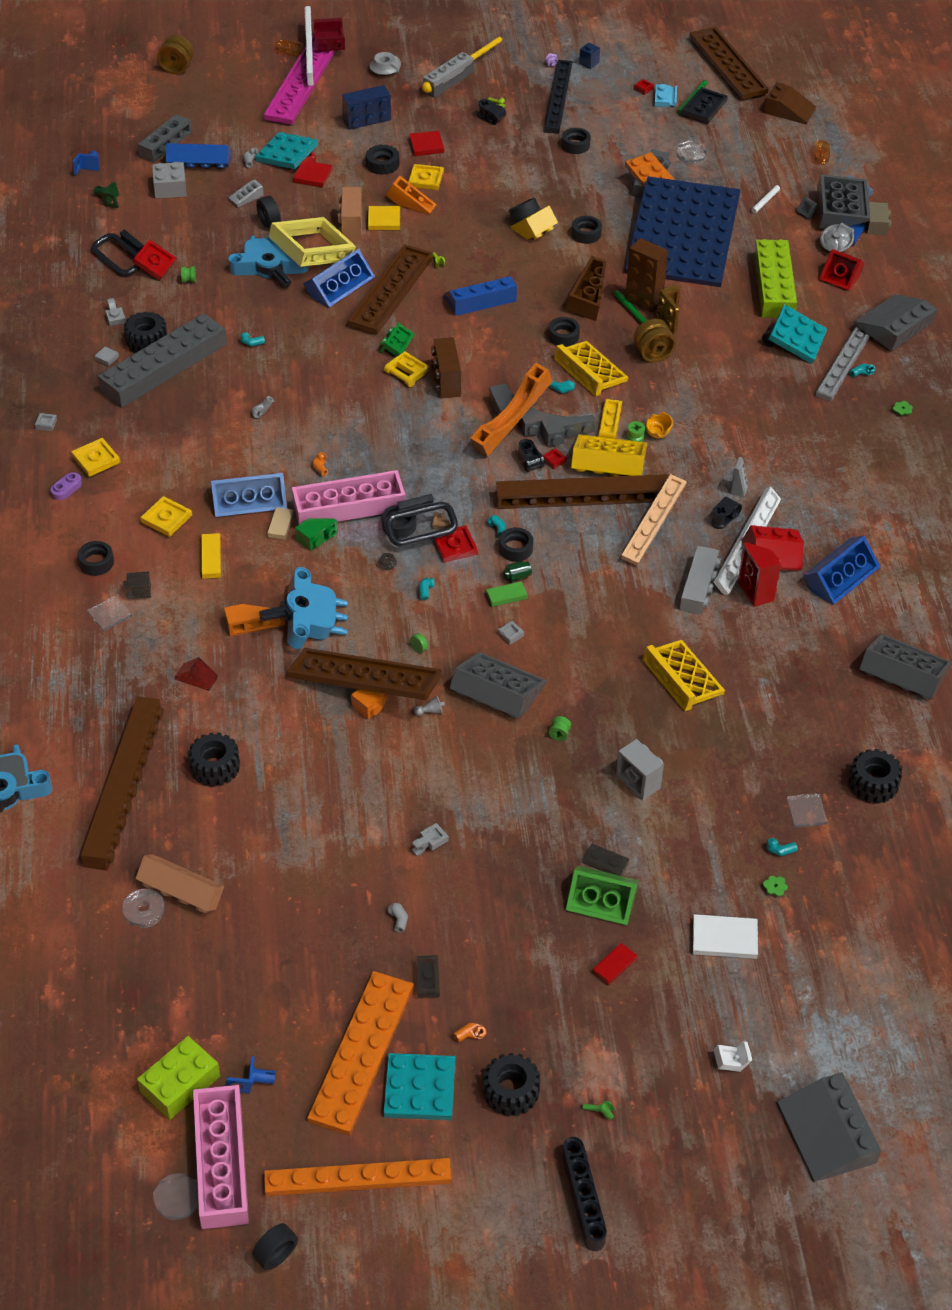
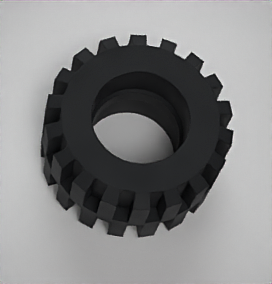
[124,311,167,353]
[188,732,240,787]
[848,749,903,803]
[483,1053,540,1116]

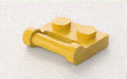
[384,351,430,387]

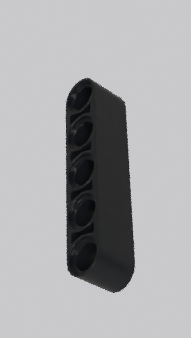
[562,1137,607,1251]

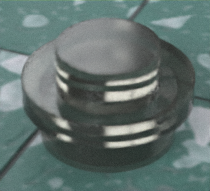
[378,553,397,570]

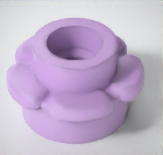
[545,53,558,67]

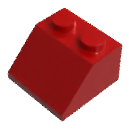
[819,249,865,291]

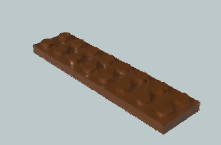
[689,26,769,100]
[347,244,433,334]
[287,648,443,700]

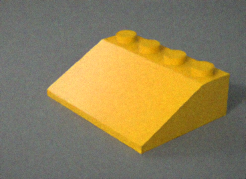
[571,434,647,476]

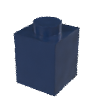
[579,43,600,69]

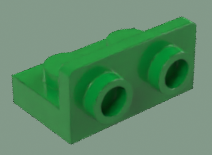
[379,323,415,356]

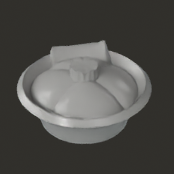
[369,52,401,75]
[820,223,854,252]

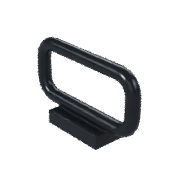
[91,229,144,277]
[385,493,458,547]

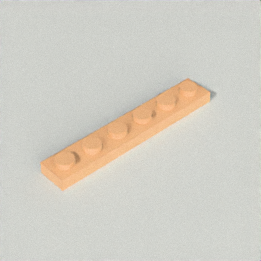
[621,474,687,566]

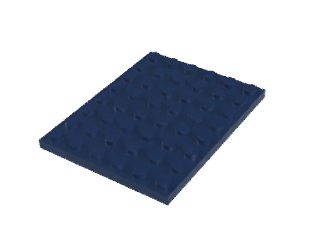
[625,176,741,287]

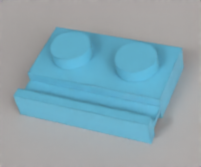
[655,84,677,108]

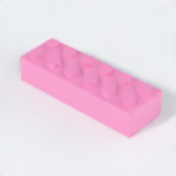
[292,470,406,524]
[193,1085,249,1229]

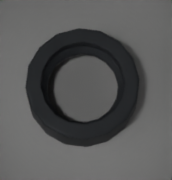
[562,128,591,154]
[256,196,281,228]
[509,197,540,222]
[572,216,602,244]
[548,317,580,347]
[382,505,417,539]
[499,527,533,562]
[77,541,114,576]
[252,1223,298,1270]

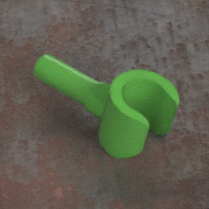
[583,1101,616,1120]

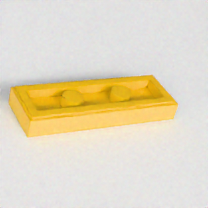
[599,399,622,439]
[202,533,221,579]

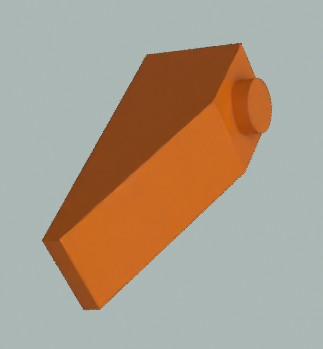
[385,175,437,215]
[224,604,286,636]
[351,689,389,720]

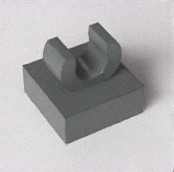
[797,197,819,219]

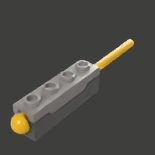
[422,37,502,98]

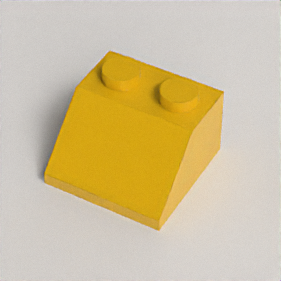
[510,206,558,240]

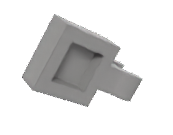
[105,298,126,326]
[412,823,449,856]

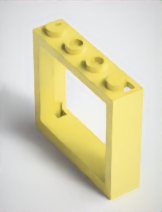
[269,217,356,267]

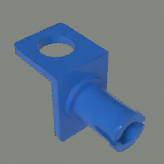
[73,150,100,175]
[225,1056,276,1094]

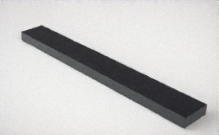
[545,60,573,134]

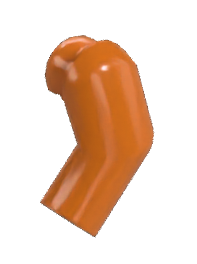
[313,452,329,477]
[453,1023,487,1043]

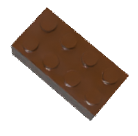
[625,238,668,312]

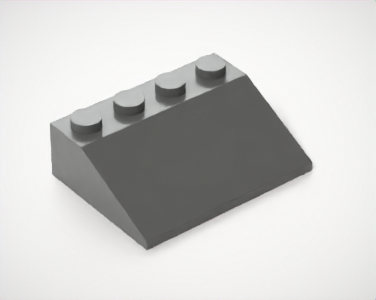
[817,174,870,229]
[854,294,937,351]
[860,634,952,699]
[450,652,547,718]
[777,1072,881,1183]

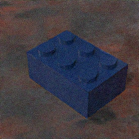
[342,85,391,130]

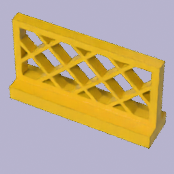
[554,341,628,397]
[642,640,725,711]

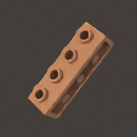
[136,854,224,913]

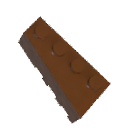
[566,256,606,321]

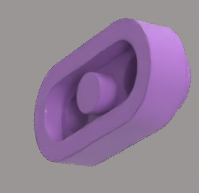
[51,472,82,500]

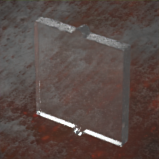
[87,596,132,631]
[787,794,828,828]

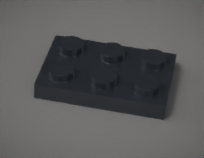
[681,87,728,123]

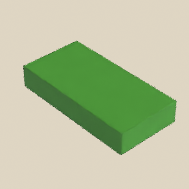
[486,582,527,607]

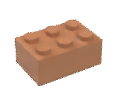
[338,187,362,242]

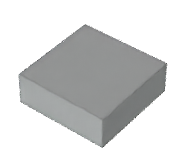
[95,347,119,366]
[35,413,57,431]
[498,621,524,645]

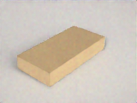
[268,507,294,540]

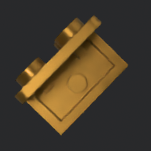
[657,285,681,334]

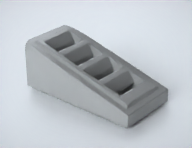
[229,179,264,207]
[731,457,748,497]

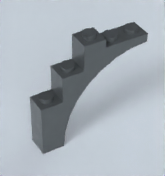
[489,383,596,447]

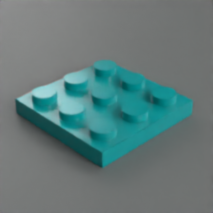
[255,132,318,169]
[769,304,827,364]
[384,1053,455,1121]

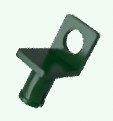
[94,182,119,209]

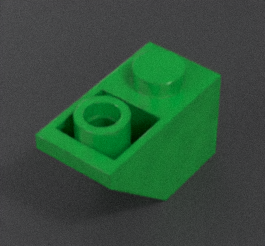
[295,518,338,551]

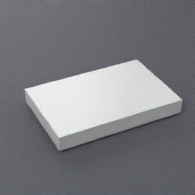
[693,914,758,959]

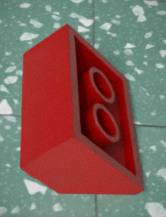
[742,525,804,571]
[737,542,781,607]

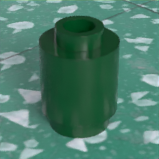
[503,560,532,583]

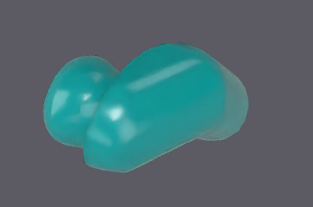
[240,332,265,347]
[849,364,876,378]
[549,380,575,394]
[487,515,506,537]
[419,577,435,600]
[766,838,798,856]

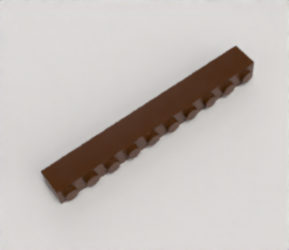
[496,474,674,509]
[81,696,164,871]

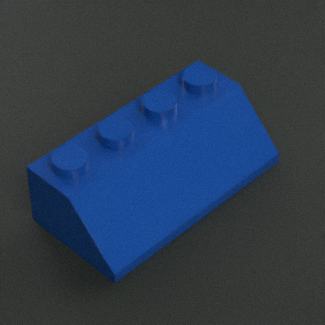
[166,143,232,169]
[303,248,375,308]
[444,276,517,316]
[803,535,881,605]

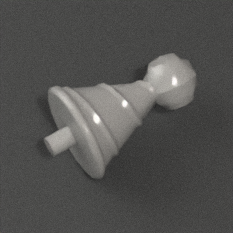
[414,696,445,716]

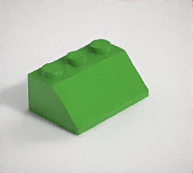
[566,866,639,925]

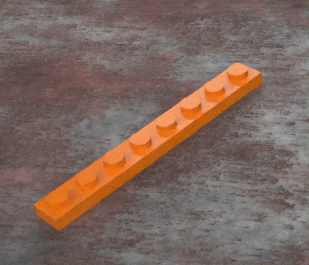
[265,1158,451,1196]

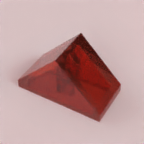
[174,657,218,691]

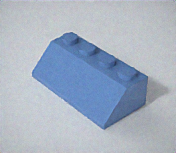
[211,473,287,517]

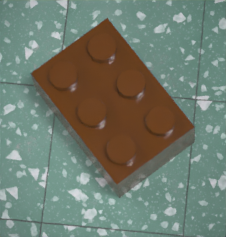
[431,337,461,399]

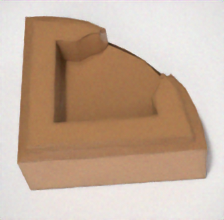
[433,512,451,530]

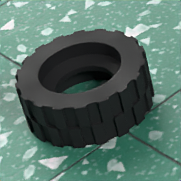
[366,144,400,175]

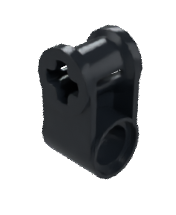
[477,99,506,125]
[518,439,545,472]
[711,496,742,529]

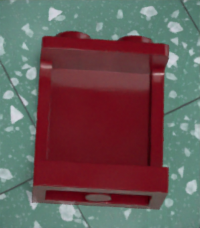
[313,18,345,52]

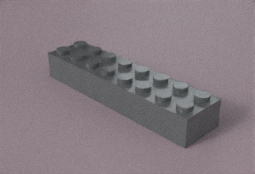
[98,313,227,408]

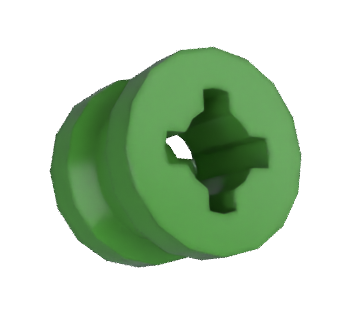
[181,266,196,283]
[627,421,645,442]
[549,716,571,741]

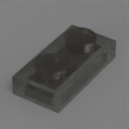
[583,844,629,876]
[417,955,440,998]

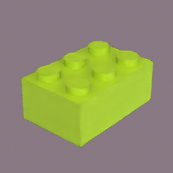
[137,1036,220,1120]

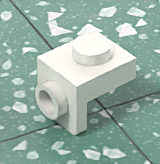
[713,1041,752,1072]

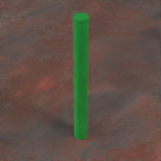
[677,80,708,115]
[614,290,647,324]

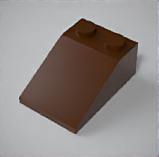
[764,82,816,125]

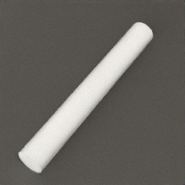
[751,185,780,214]

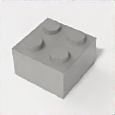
[153,162,187,198]
[616,739,664,800]

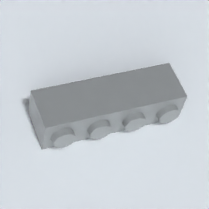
[680,546,721,615]

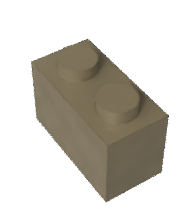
[867,202,891,235]

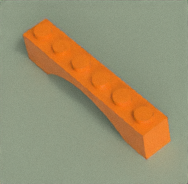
[470,363,553,457]

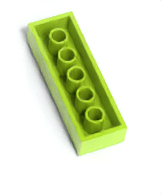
[754,239,797,318]

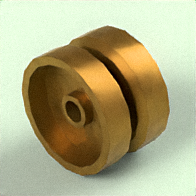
[157,35,194,74]
[633,319,676,363]

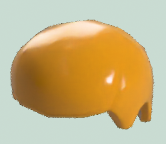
[646,412,673,439]

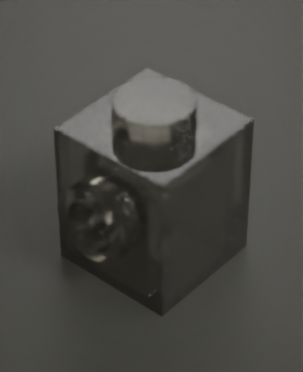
[123,571,151,599]

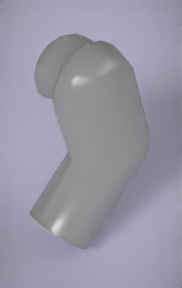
[243,148,258,168]
[251,396,274,418]
[388,903,408,933]

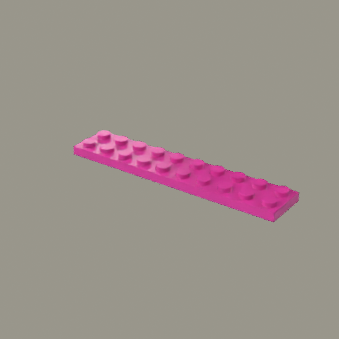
[264,33,336,125]

